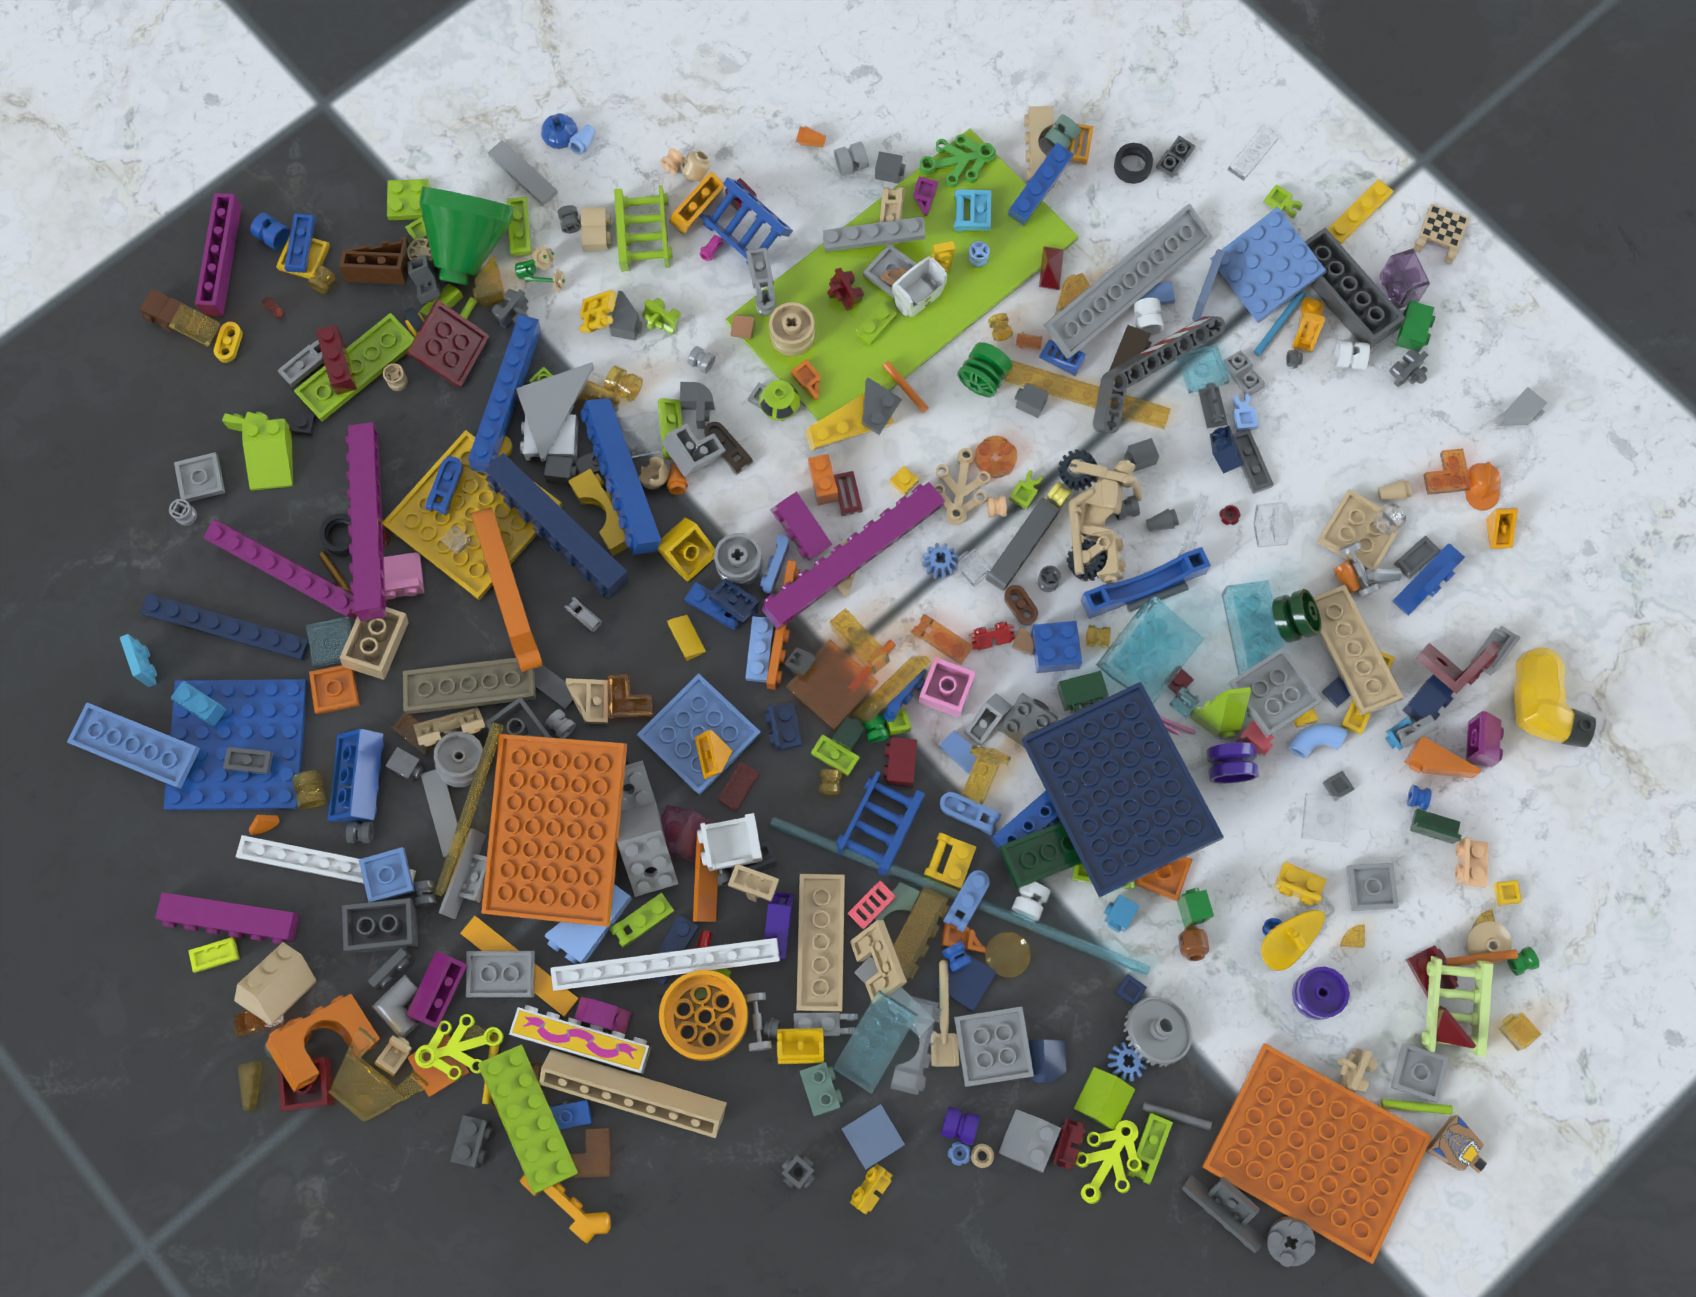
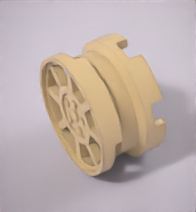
[407,238,435,268]

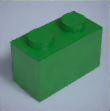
[1395,301,1436,352]
[1177,888,1214,927]

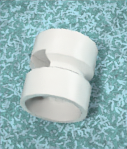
[1133,298,1164,336]
[1334,340,1370,370]
[1012,882,1051,921]

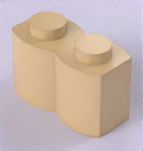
[581,207,611,251]

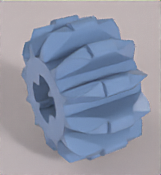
[922,543,958,580]
[1108,1042,1147,1082]

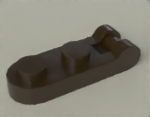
[704,421,753,475]

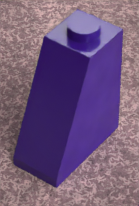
[764,892,794,960]

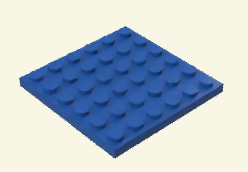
[163,679,308,811]

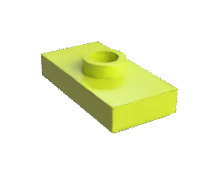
[188,937,240,973]

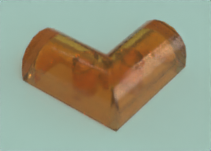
[607,674,653,719]

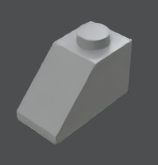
[1495,387,1547,426]
[964,693,1012,746]

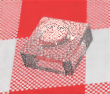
[440,525,472,556]

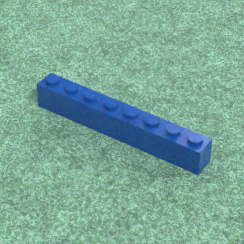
[468,315,541,473]
[580,398,662,555]

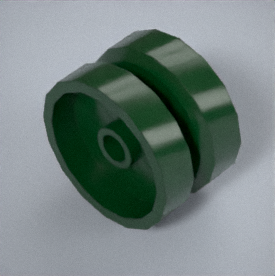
[1272,589,1322,643]

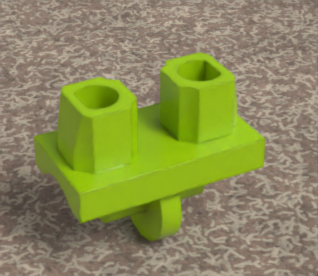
[642,298,681,335]

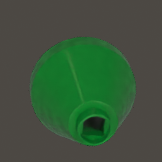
[419,186,514,285]

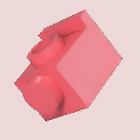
[1236,720,1274,756]

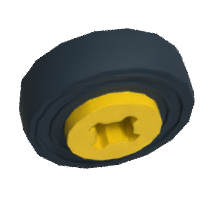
[403,307,424,337]

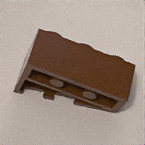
[339,236,411,284]

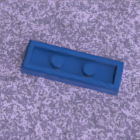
[284,213,316,273]

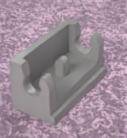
[1470,626,1521,676]

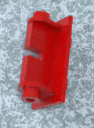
[969,621,1015,651]

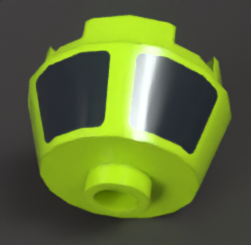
[759,380,800,421]

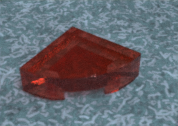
[262,297,285,318]

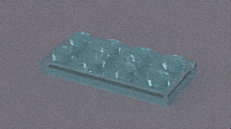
[833,990,918,1094]

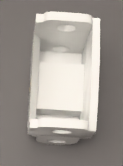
[892,256,947,317]

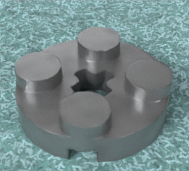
[1267,1216,1316,1267]

